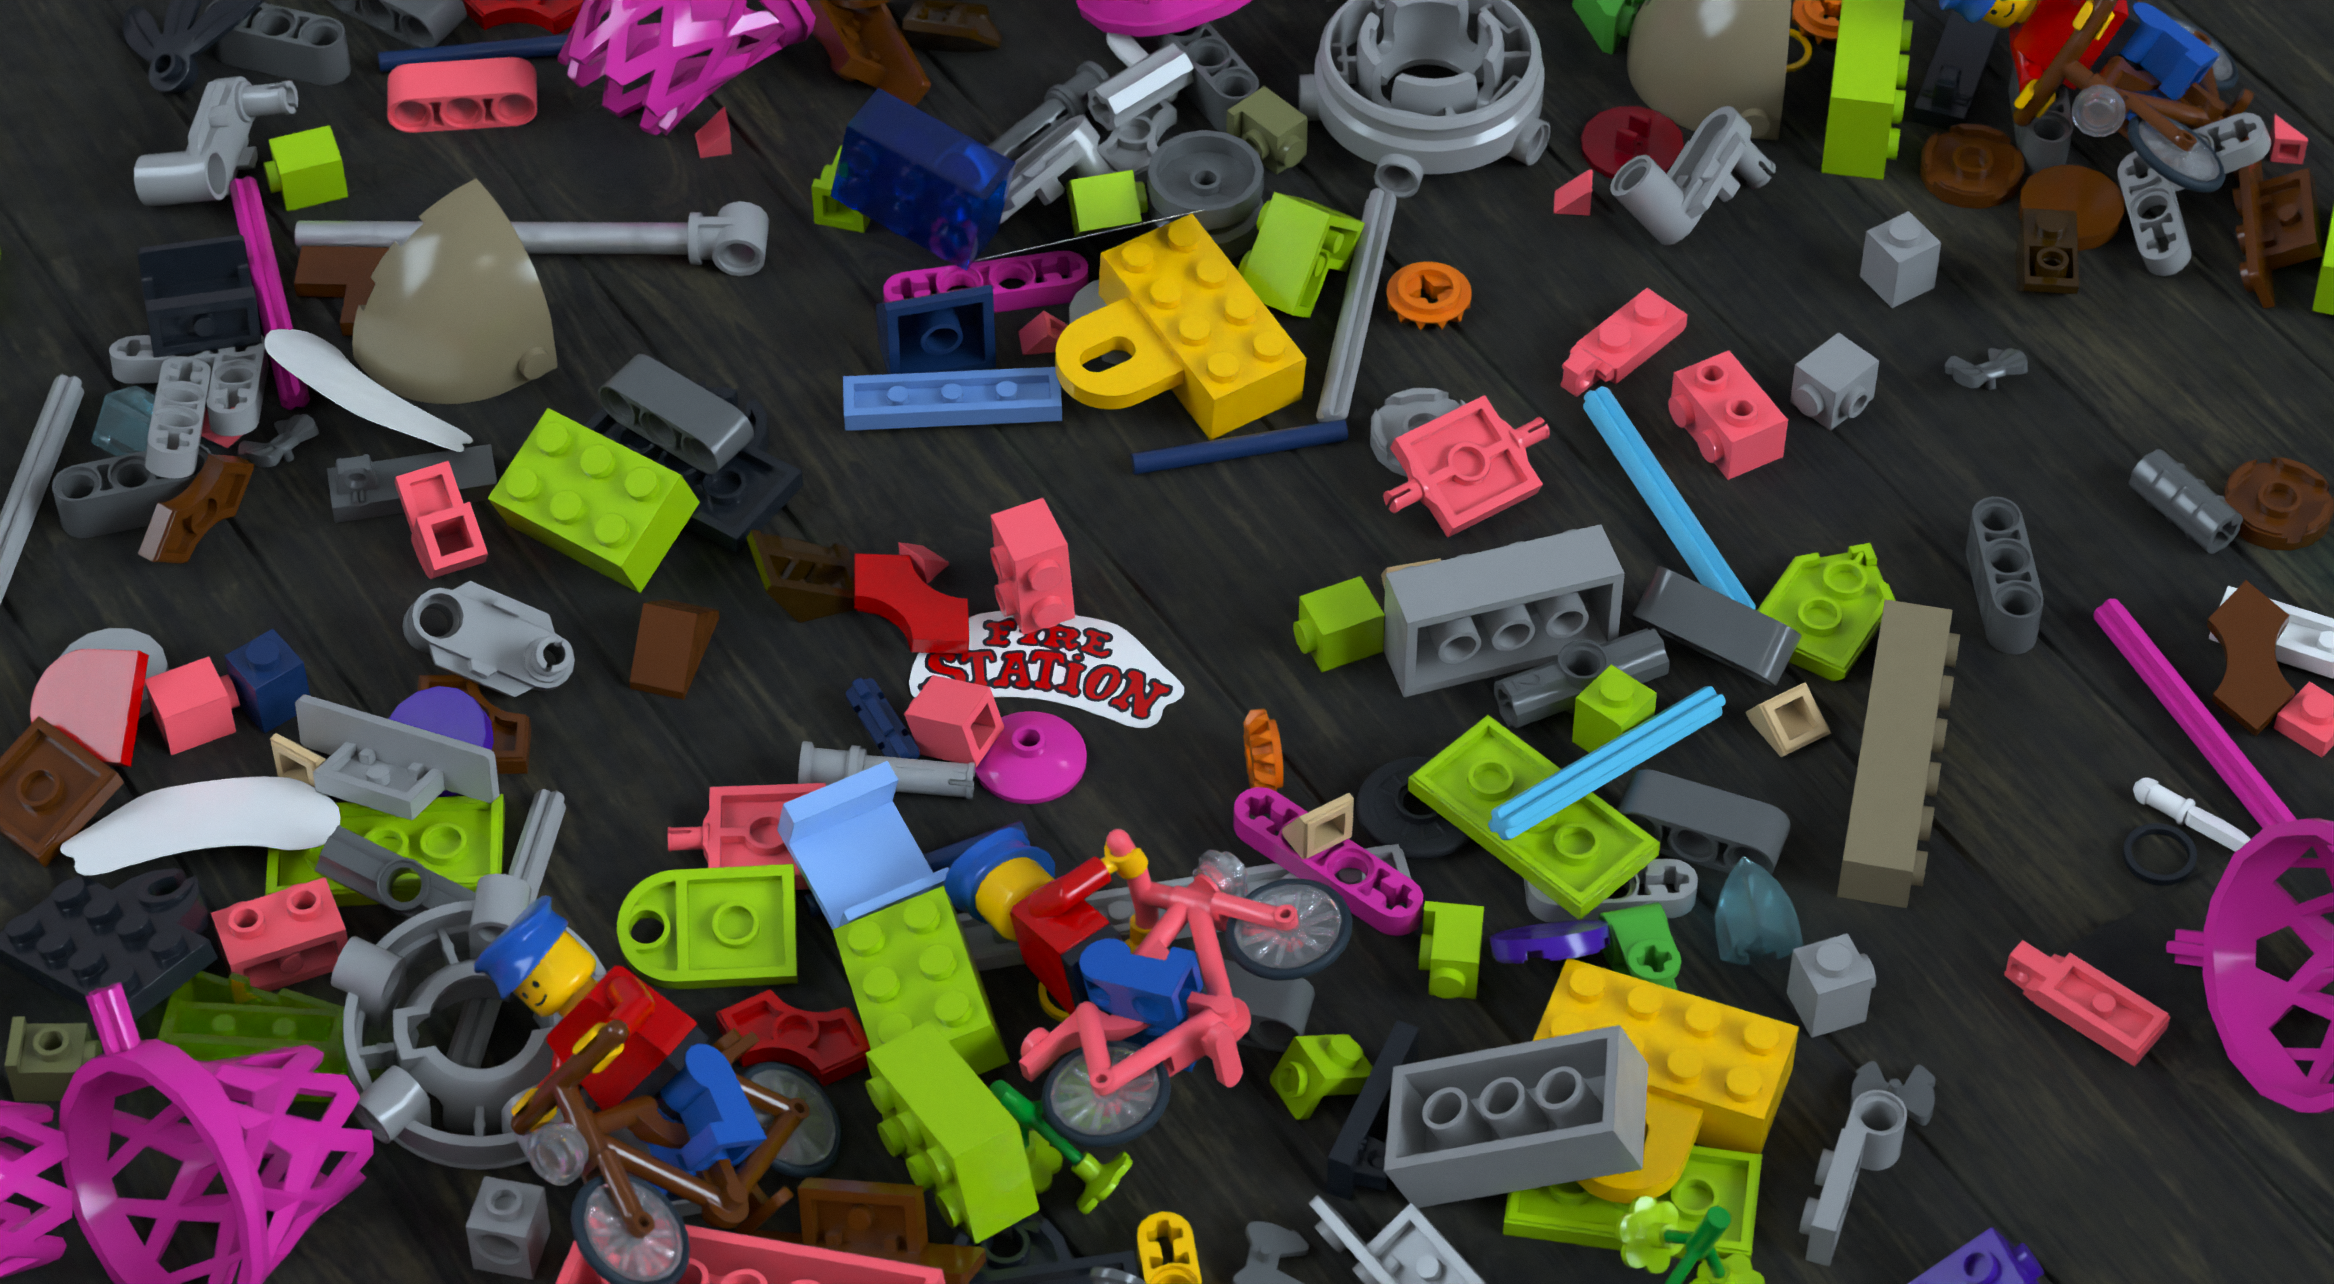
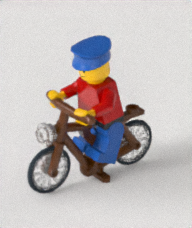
[1939,0,2254,193]
[474,895,842,1284]

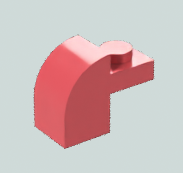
[394,461,488,579]

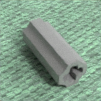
[1087,43,1194,131]

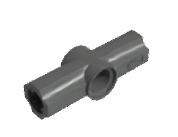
[1494,628,1670,728]
[315,825,476,918]

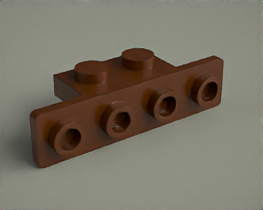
[807,0,931,121]
[2233,136,2323,309]
[749,1177,986,1284]

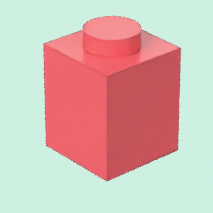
[145,656,240,756]
[904,675,1005,767]

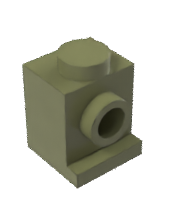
[1227,86,1308,175]
[5,1017,102,1101]

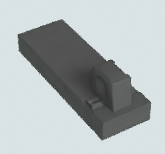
[327,444,497,523]

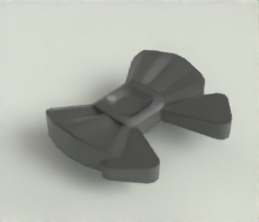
[1945,348,2028,390]
[238,414,319,467]
[1850,1061,1936,1126]
[1232,1221,1310,1284]

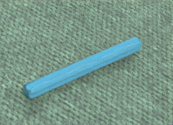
[1583,386,1756,610]
[1488,686,1726,840]

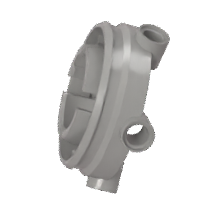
[1299,0,1550,198]
[331,874,606,1169]

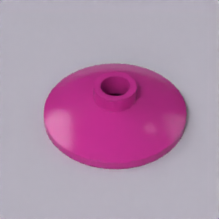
[975,711,1087,804]

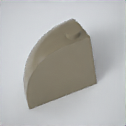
[1627,0,1791,140]
[352,178,558,404]

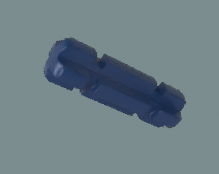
[846,677,920,759]

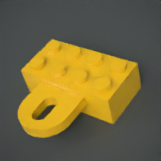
[1055,213,1307,441]
[1533,958,1799,1203]

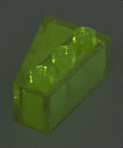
[157,971,351,1103]

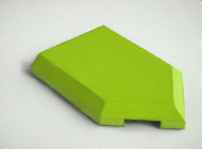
[1757,543,1896,681]

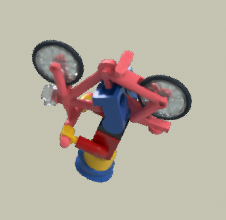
[944,827,1353,1147]

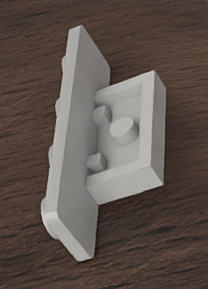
[295,694,500,821]
[1309,1195,1486,1284]

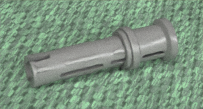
[798,741,975,799]

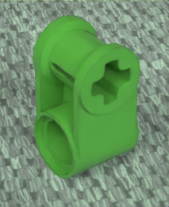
[1598,902,1681,990]

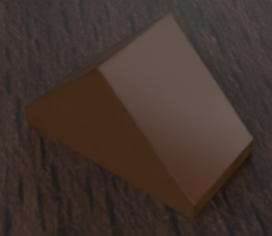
[629,599,720,700]

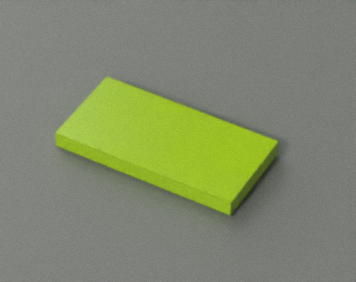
[1408,715,1660,920]
[265,794,505,906]
[1503,1139,1762,1261]

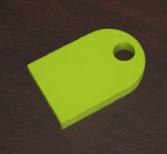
[617,864,798,989]

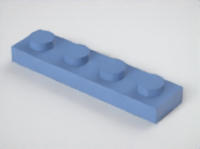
[843,367,1062,431]

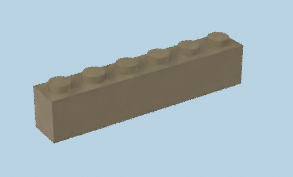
[1837,599,1960,908]

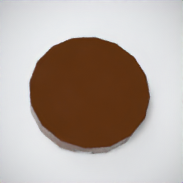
[1920,124,2024,209]
[2018,165,2124,251]
[2223,457,2334,551]

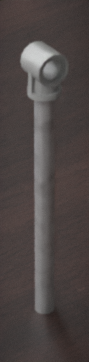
[295,201,769,276]

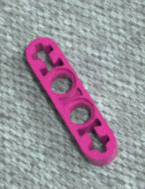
[883,251,1088,313]
[1234,787,1424,936]

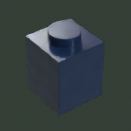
[224,629,310,734]

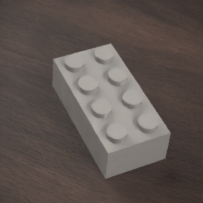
[1383,524,1625,697]
[1384,1025,1648,1208]

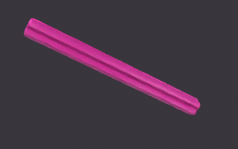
[229,176,310,410]
[2093,598,2297,829]

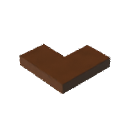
[294,246,389,336]

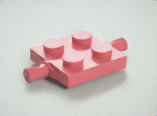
[1383,395,1550,538]
[668,783,826,890]

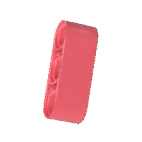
[387,57,537,133]

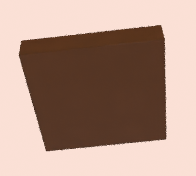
[0,716,124,868]

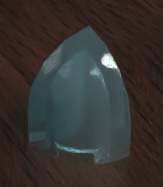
[91,385,156,456]
[1715,856,1804,965]

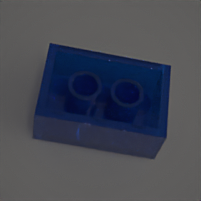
[830,88,1016,271]

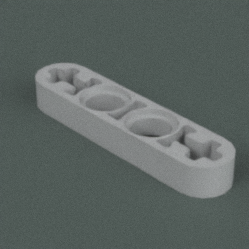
[145,356,211,479]

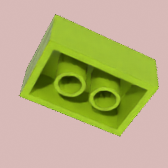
[1821,0,1913,180]
[488,408,700,593]
[833,886,1010,1075]
[865,1020,1040,1244]

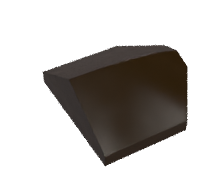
[902,0,1002,52]
[746,529,855,623]

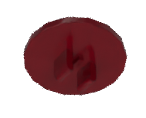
[1580,106,1684,179]

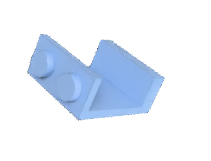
[777,761,949,930]

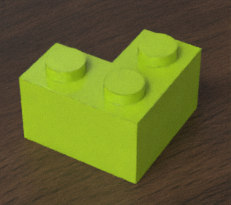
[1238,192,1365,318]

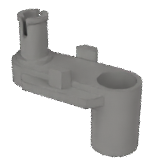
[134,76,298,207]
[1610,106,1776,246]
[932,115,1114,233]
[402,581,575,698]

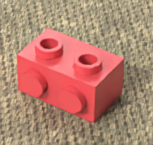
[1668,350,1788,480]
[990,498,1075,635]
[211,877,348,1001]

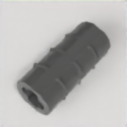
[2129,449,2243,554]

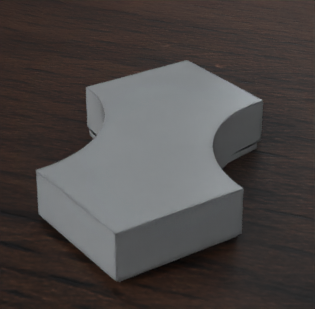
[1097,99,1177,184]

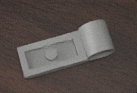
[1799,1090,1907,1267]

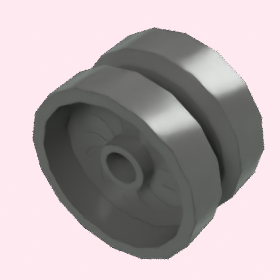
[1148,130,1264,260]

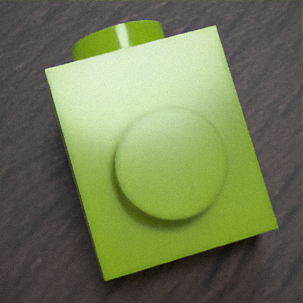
[1270,1034,1373,1120]

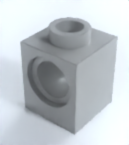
[466,1176,551,1280]

